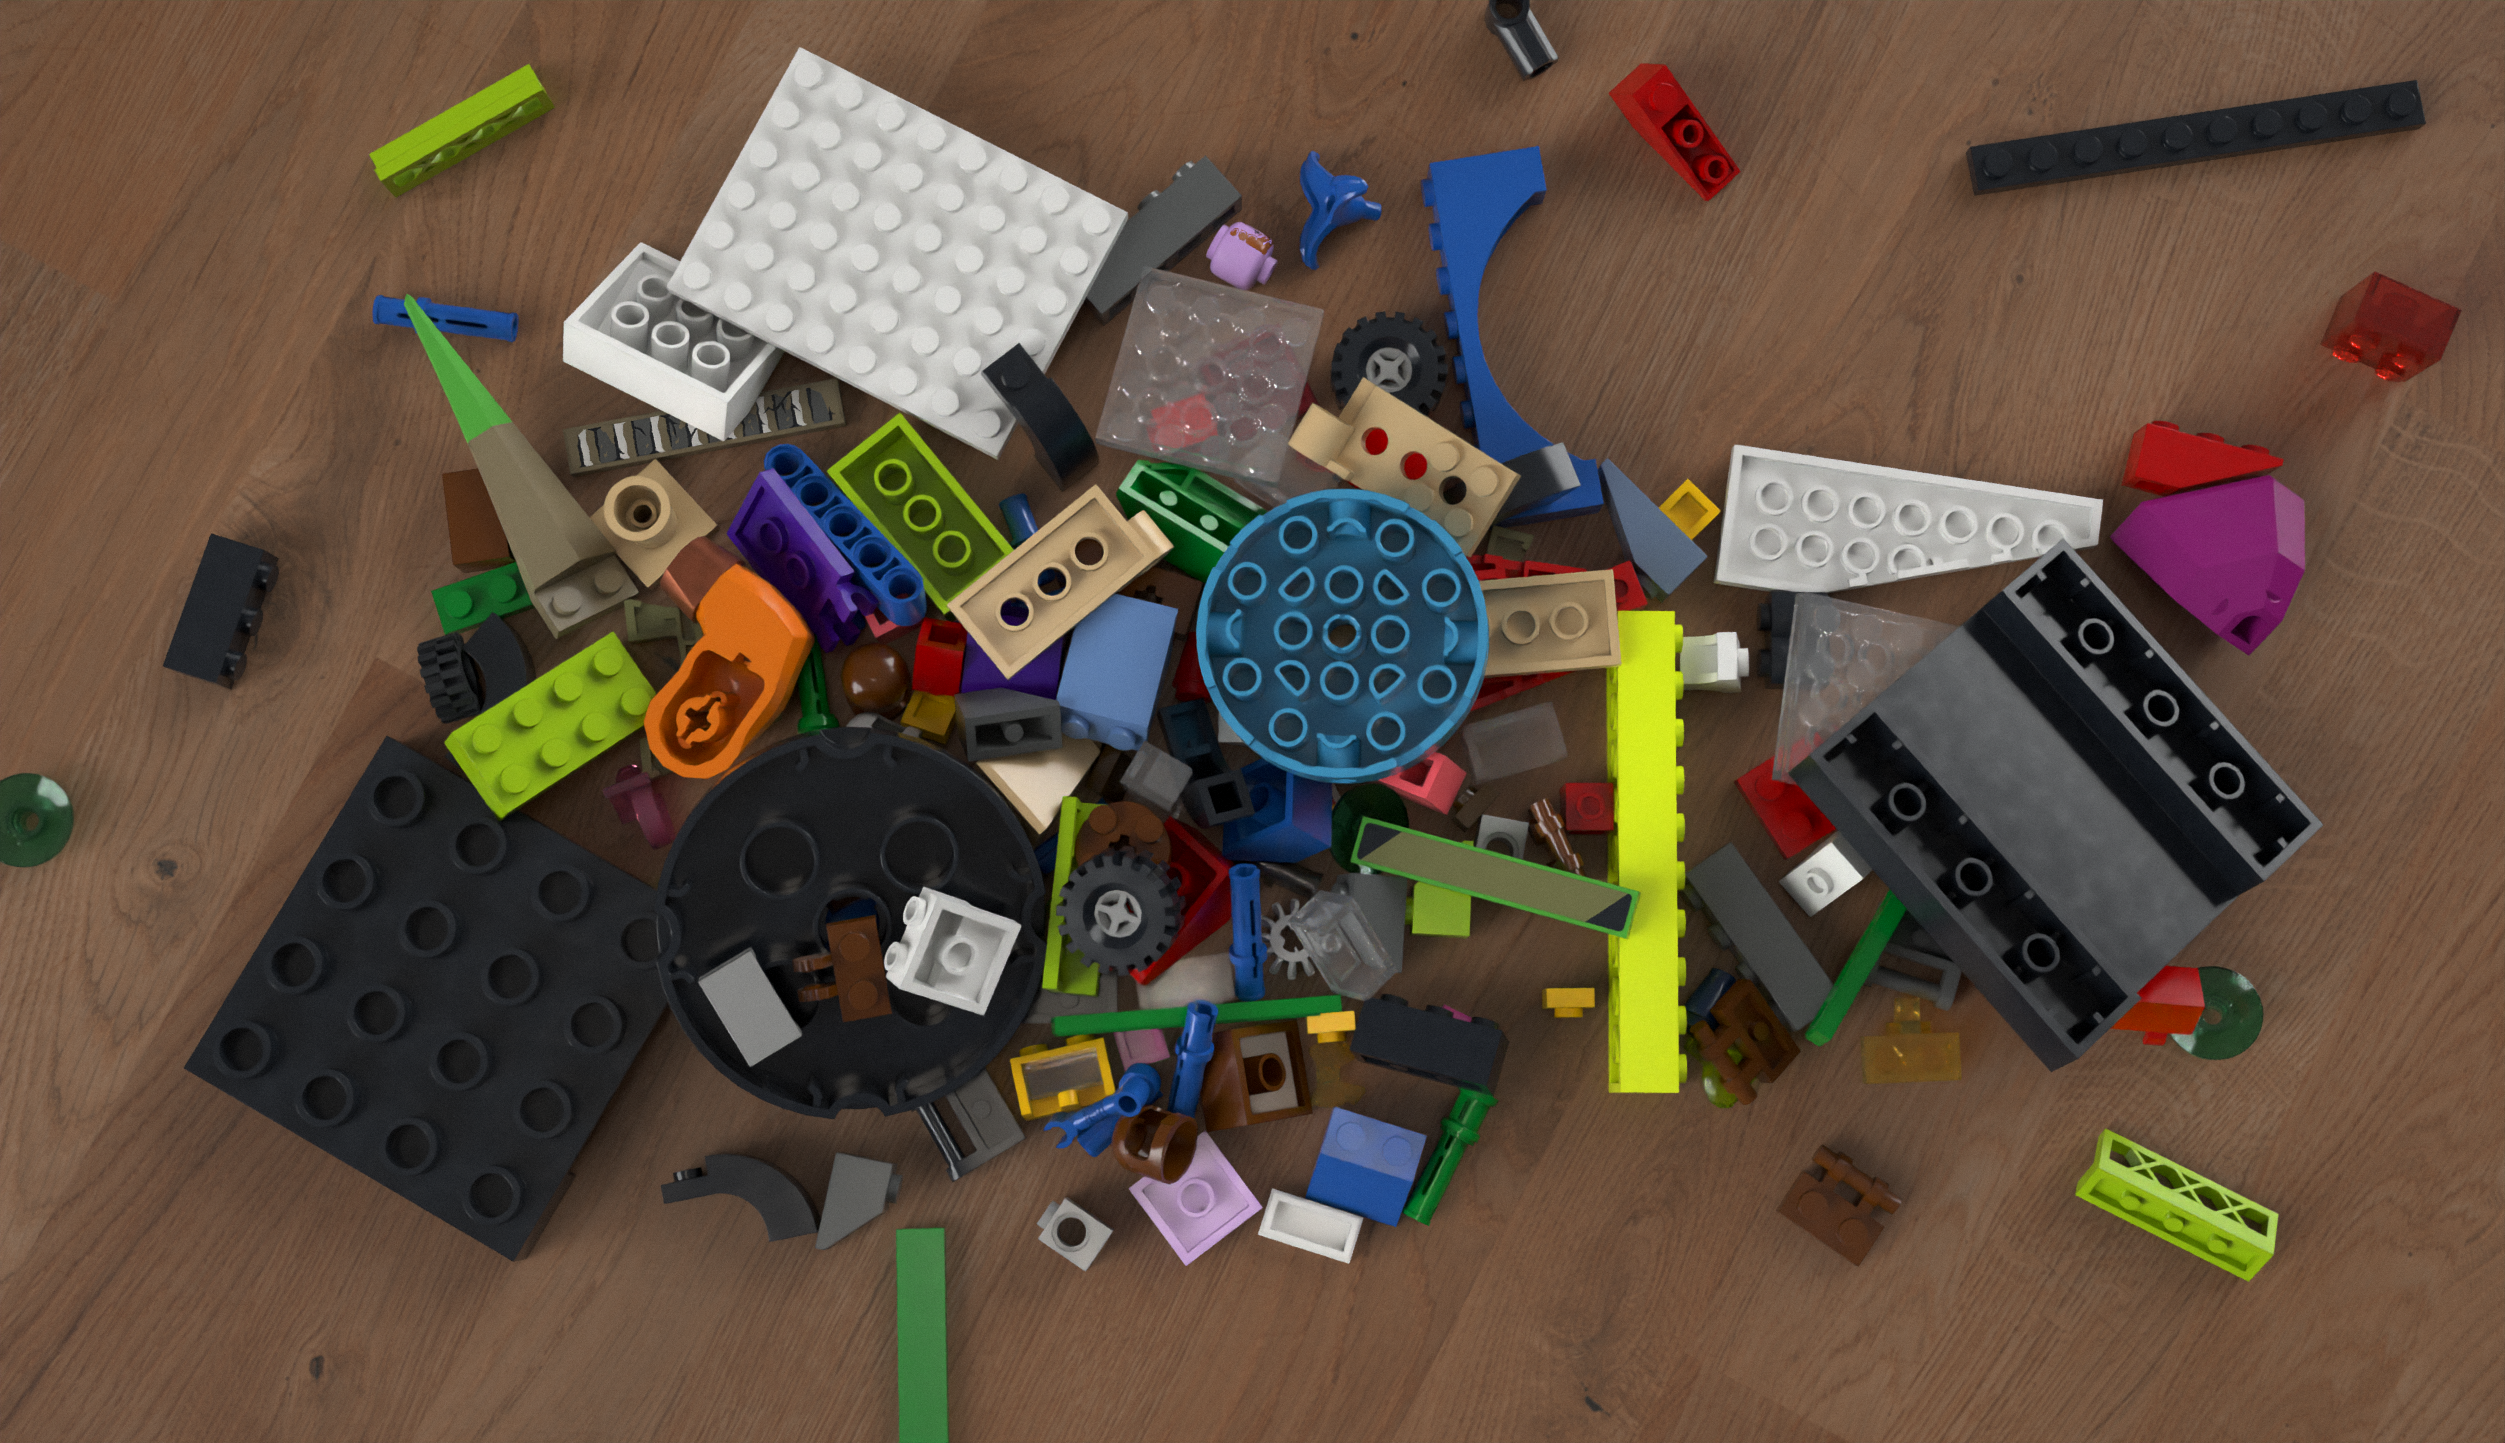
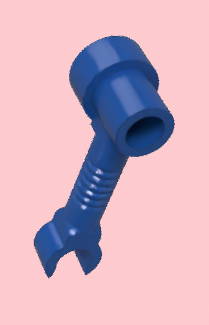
[1044,1063,1161,1148]

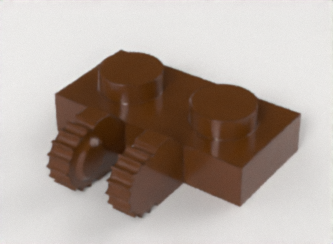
[792,915,892,1022]

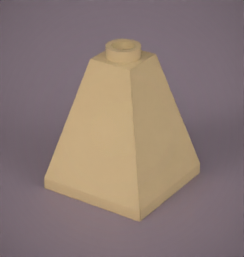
[974,732,1102,850]

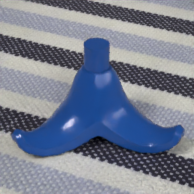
[1299,151,1382,270]

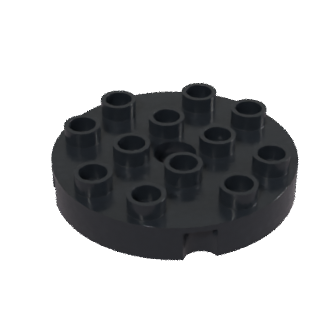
[654,727,1048,1119]

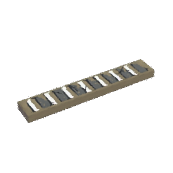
[563,378,847,477]

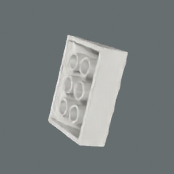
[563,242,785,441]

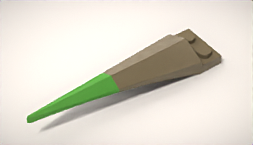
[404,294,639,639]

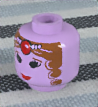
[1206,222,1278,291]

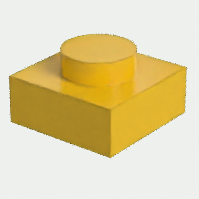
[1659,479,1721,540]
[900,690,956,744]
[1542,988,1595,1018]
[1306,1011,1356,1043]

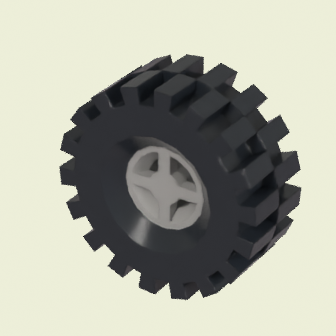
[1330,311,1448,417]
[1056,846,1186,976]

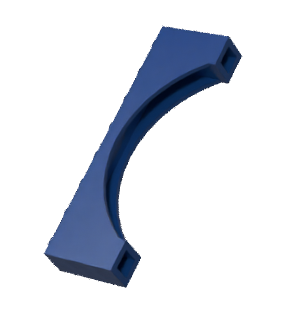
[1421,146,1604,531]

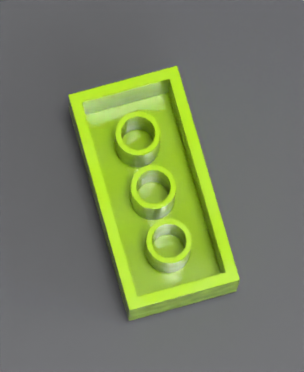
[827,413,1014,622]
[444,632,656,822]

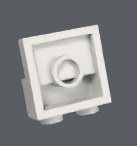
[884,887,1021,1016]

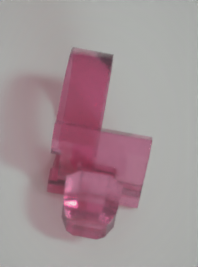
[602,764,676,850]

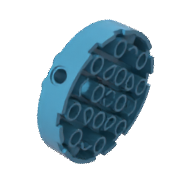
[1196,489,1489,784]

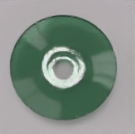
[0,773,74,868]
[1329,782,1409,875]
[2170,966,2264,1061]

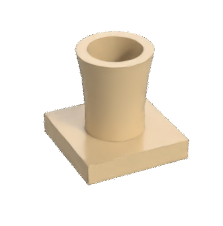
[590,459,720,591]

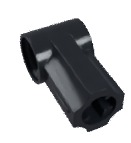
[1484,0,1559,81]

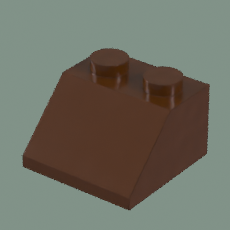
[1200,1020,1313,1132]

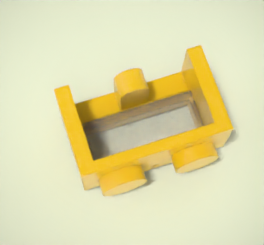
[1010,1034,1116,1121]

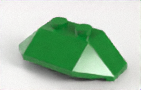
[1116,459,1268,584]

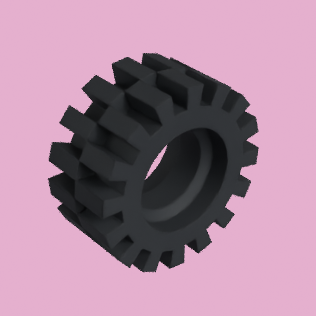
[417,632,484,724]

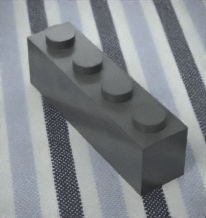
[1083,155,1242,326]
[1679,842,1834,1032]

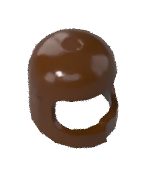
[840,642,912,721]
[1111,1104,1198,1184]

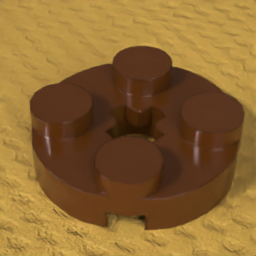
[1075,801,1173,874]

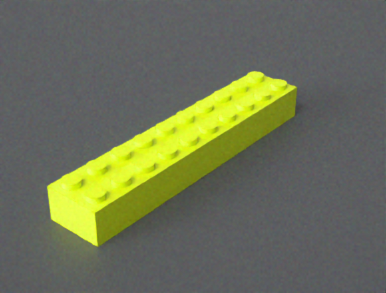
[1606,611,1687,1093]

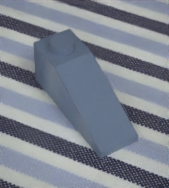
[1598,458,1708,603]

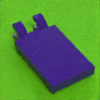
[726,468,879,653]

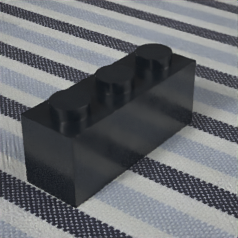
[163,533,279,690]
[1349,994,1509,1097]

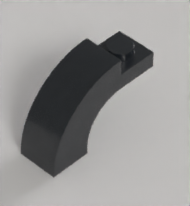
[981,343,1099,492]
[1443,442,1581,527]
[445,612,537,770]
[1156,697,1255,829]
[661,1154,821,1242]

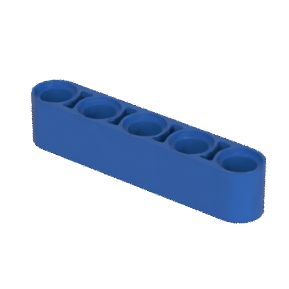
[764,444,927,626]

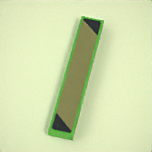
[1350,816,1641,939]

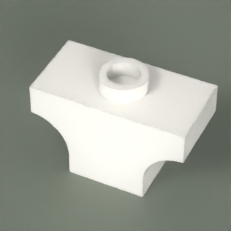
[1680,632,1749,693]
[1779,831,1872,917]

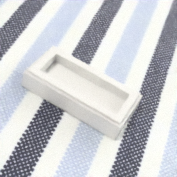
[1258,1188,1363,1264]

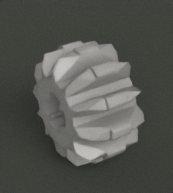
[1261,899,1334,980]

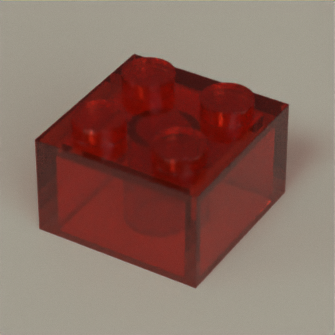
[2320,271,2462,382]

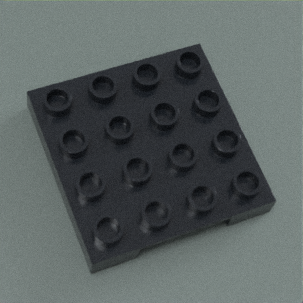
[1788,538,2323,1072]
[184,736,671,1262]

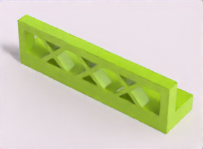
[369,64,555,198]
[1042,796,1114,997]
[2075,1128,2279,1282]

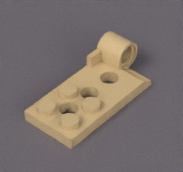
[1288,377,1521,557]
[947,484,1174,681]

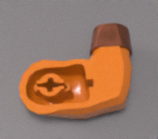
[644,536,815,779]

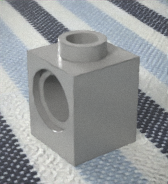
[1474,814,1529,860]
[1037,1197,1115,1272]

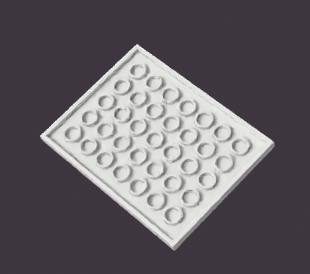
[666,47,1129,460]

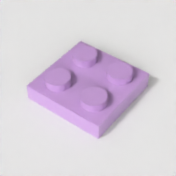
[1129,1130,1263,1266]

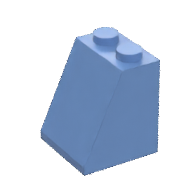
[1056,594,1178,752]

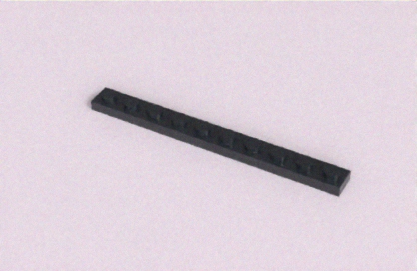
[1966,80,2426,196]

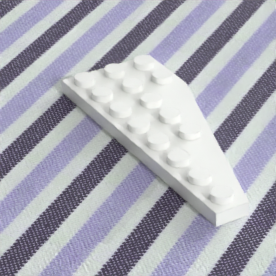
[1714,444,2103,593]

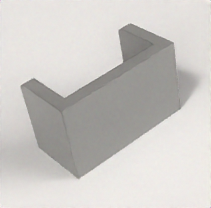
[698,947,802,1067]

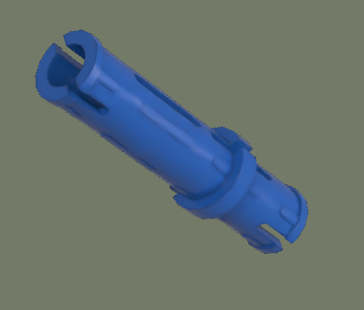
[372,295,519,342]
[1229,863,1267,1002]
[1166,1000,1218,1119]

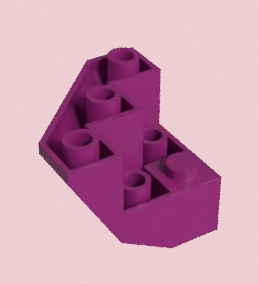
[2110,475,2305,656]

